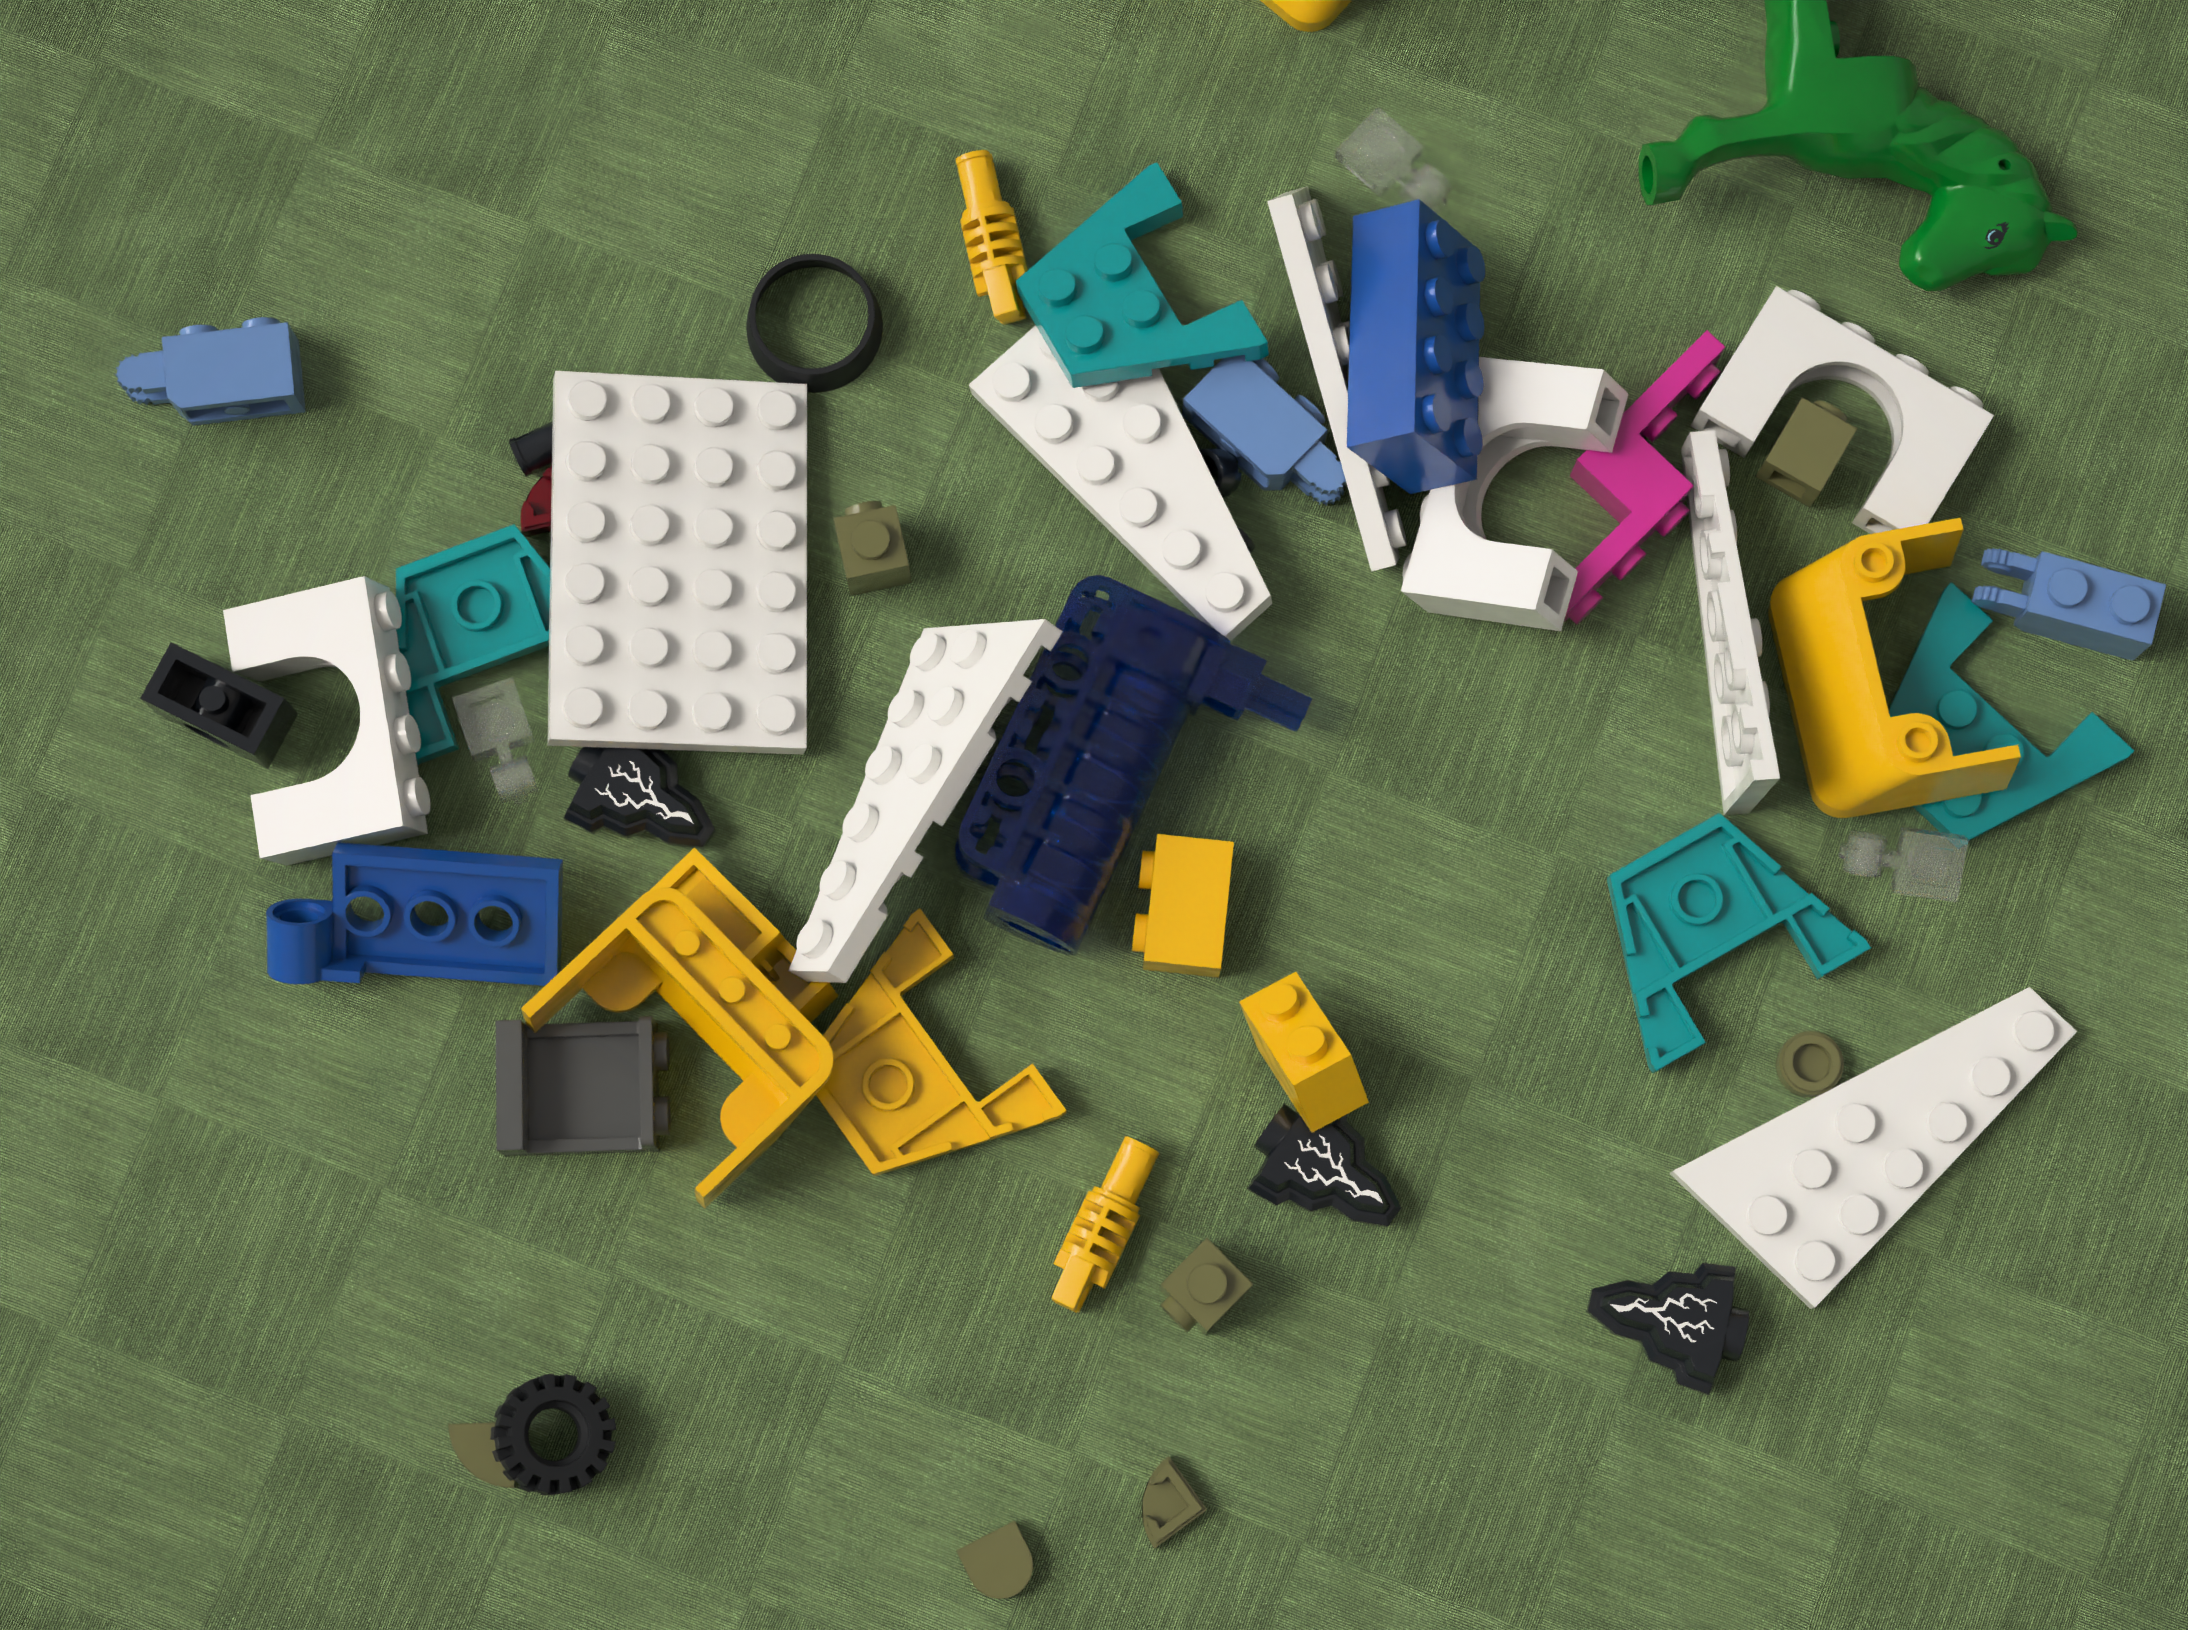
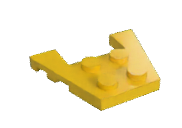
[816,908,1067,1176]

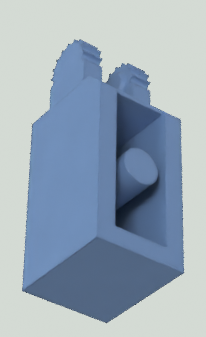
[115,317,306,426]
[1182,355,1346,506]
[1972,548,2166,661]

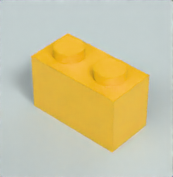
[1132,834,1234,978]
[1239,971,1369,1133]

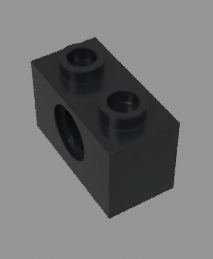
[140,642,298,769]

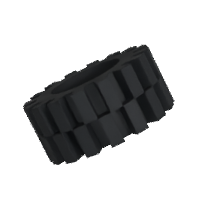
[490,1374,616,1495]

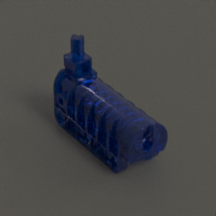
[954,575,1313,955]

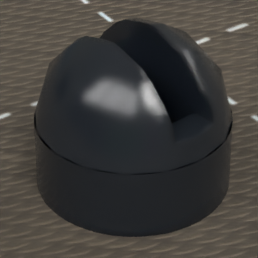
[1199,449,1241,498]

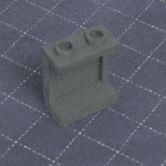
[495,1016,671,1157]

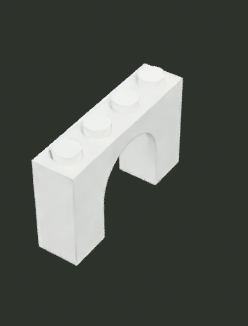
[1691,286,1994,534]
[1401,357,1628,631]
[223,576,430,866]

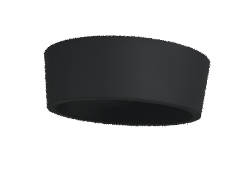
[746,254,883,393]

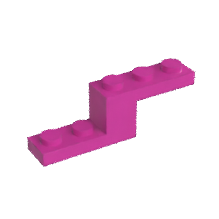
[1564,330,1725,625]

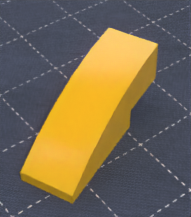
[650,847,838,1023]

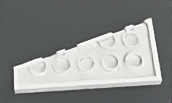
[1267,186,1407,572]
[969,325,1272,646]
[1681,430,1780,815]
[788,619,1063,983]
[1669,987,2077,1309]

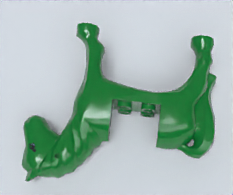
[1638,0,2078,291]

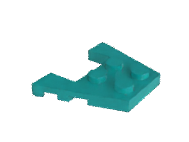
[1016,162,1269,388]
[396,524,550,765]
[1888,582,2135,847]
[1607,813,1871,1074]

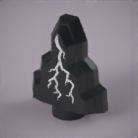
[563,747,716,849]
[1247,1104,1402,1227]
[1586,1263,1749,1395]

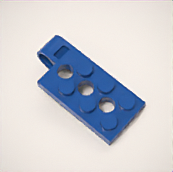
[266,842,563,986]

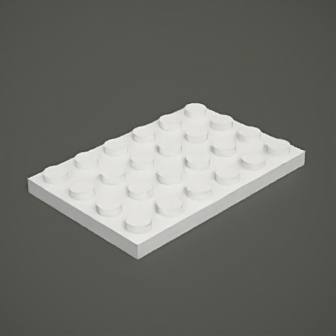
[547,371,807,755]

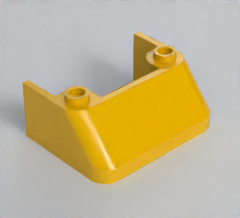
[1768,518,2021,818]
[521,887,834,1209]

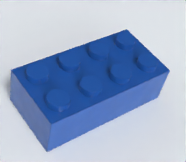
[1347,199,1485,494]

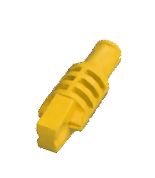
[955,150,1028,325]
[1052,1136,1159,1313]

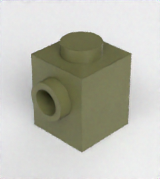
[1755,397,1858,508]
[833,501,912,596]
[1159,1238,1253,1335]

